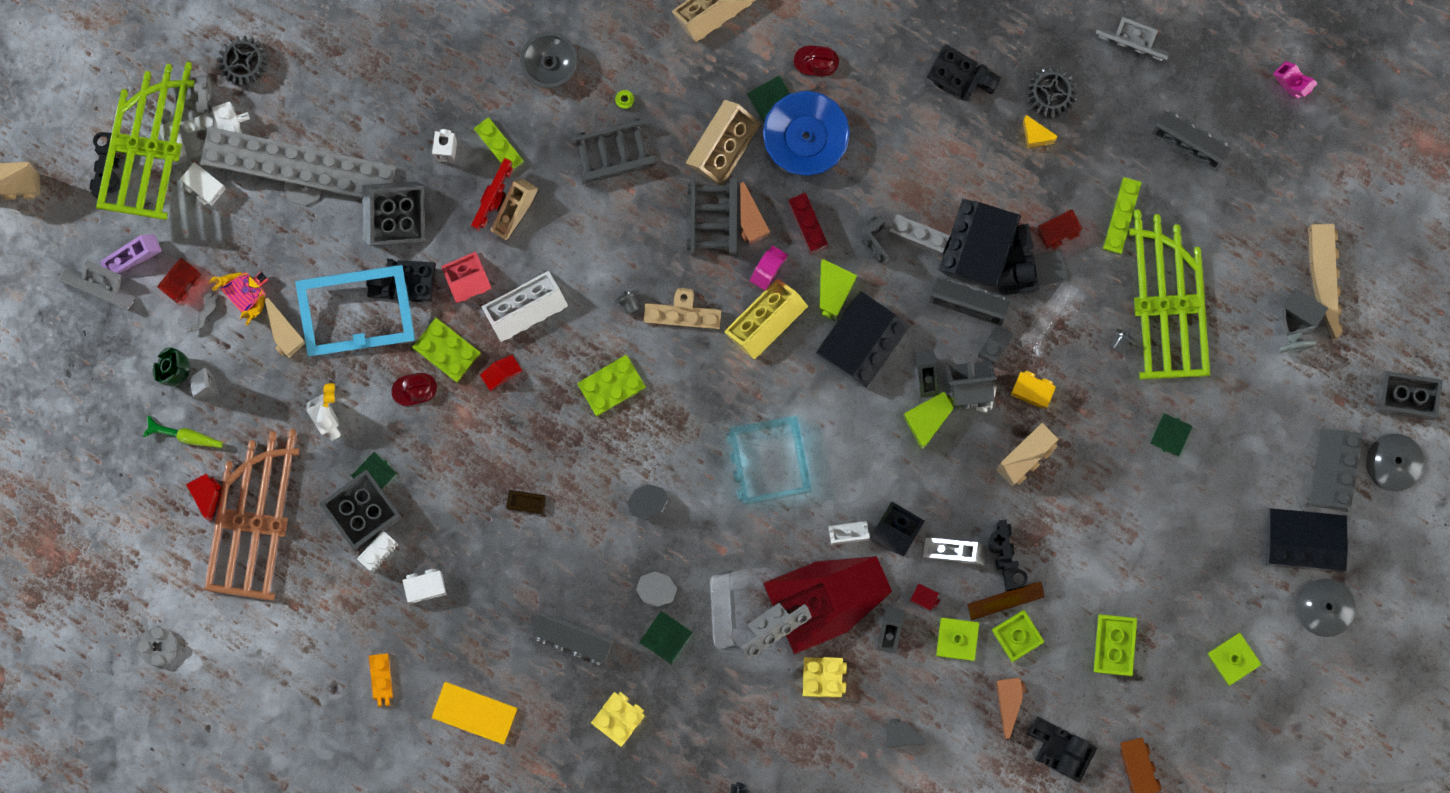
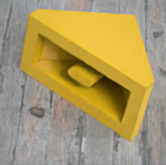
[1023,115,1058,148]

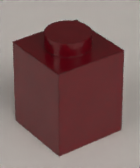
[909,583,941,612]

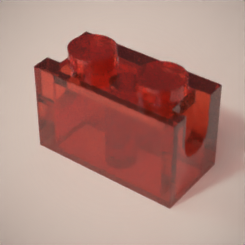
[1037,209,1083,250]
[157,258,202,304]

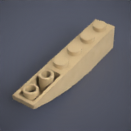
[1308,224,1342,340]

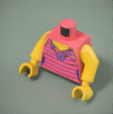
[208,272,268,325]

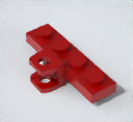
[471,158,514,232]

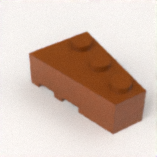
[1120,737,1161,793]

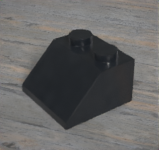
[870,502,925,557]

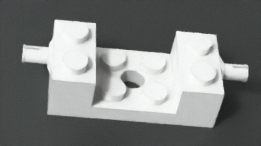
[159,101,250,166]

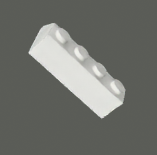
[481,271,568,342]

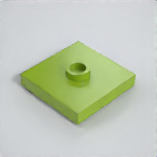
[991,610,1045,663]
[936,618,979,661]
[1207,632,1262,686]

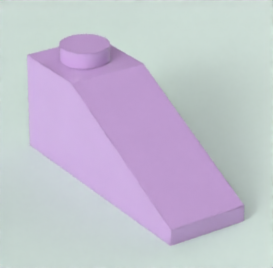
[100,234,162,274]

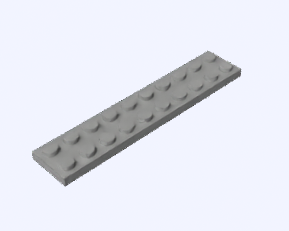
[200,126,396,199]

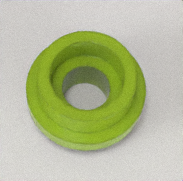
[615,90,634,109]

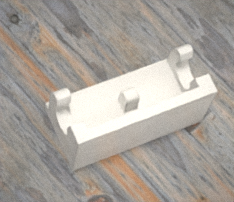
[828,521,870,545]

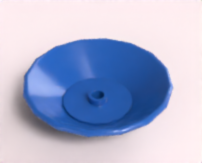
[763,91,850,176]

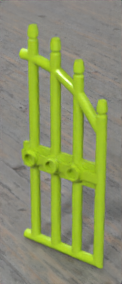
[96,62,195,220]
[1129,210,1210,380]

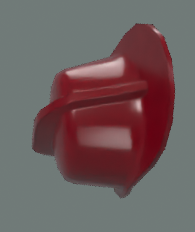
[794,46,839,76]
[391,373,437,406]

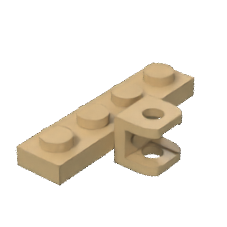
[644,288,722,329]

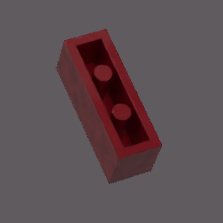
[788,193,828,256]

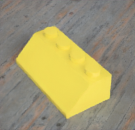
[724,278,808,360]

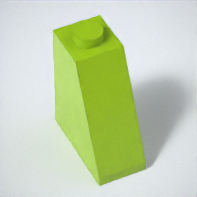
[819,259,857,320]
[903,392,954,449]

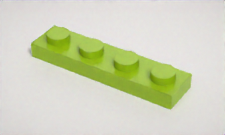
[1103,177,1142,255]

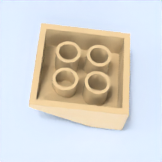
[0,162,41,201]
[997,423,1059,487]

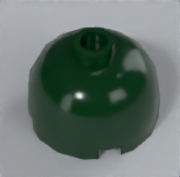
[152,347,190,387]

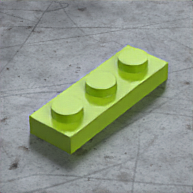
[474,117,524,170]

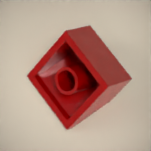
[186,473,221,522]

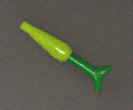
[143,416,223,449]

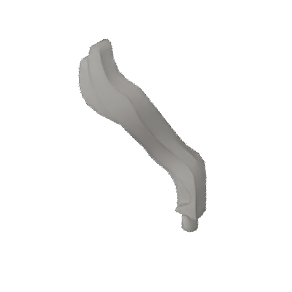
[187,292,219,332]

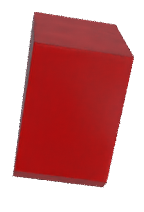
[480,355,522,391]

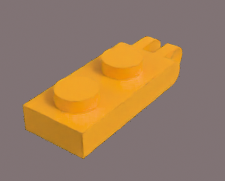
[369,653,393,707]

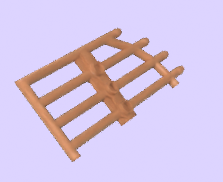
[204,429,300,601]

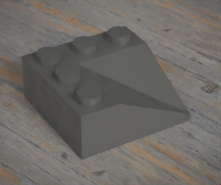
[362,181,425,246]
[320,469,402,552]

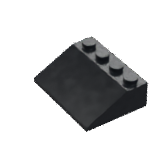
[939,199,1021,287]
[816,291,910,388]
[1265,508,1348,573]

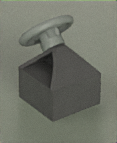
[1278,288,1328,354]

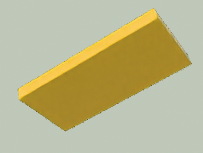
[431,682,518,745]

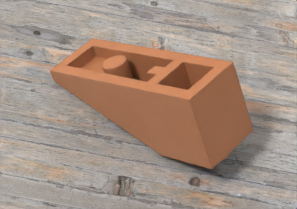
[739,182,770,245]
[996,677,1026,740]

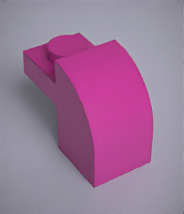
[1273,61,1317,99]
[749,245,788,291]

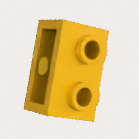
[1011,371,1056,410]

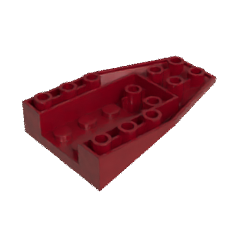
[763,556,892,656]

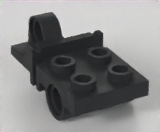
[926,44,1001,101]
[90,132,121,202]
[998,224,1040,296]
[366,259,436,302]
[987,519,1028,591]
[1027,716,1097,783]

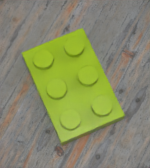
[412,318,481,383]
[577,355,646,417]
[1093,614,1137,676]

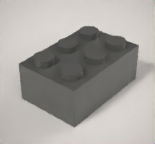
[1376,371,1443,421]

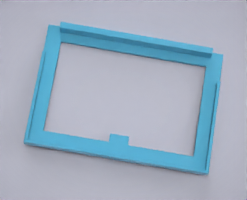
[295,265,415,356]

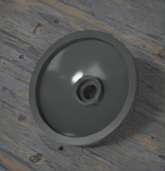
[520,32,577,88]
[1366,434,1425,491]
[1297,579,1356,637]

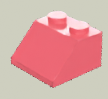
[441,252,491,303]

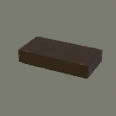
[506,490,547,515]

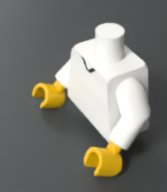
[306,383,341,441]

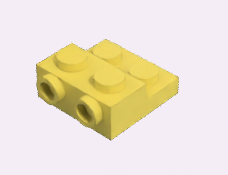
[802,657,847,698]
[591,692,645,747]

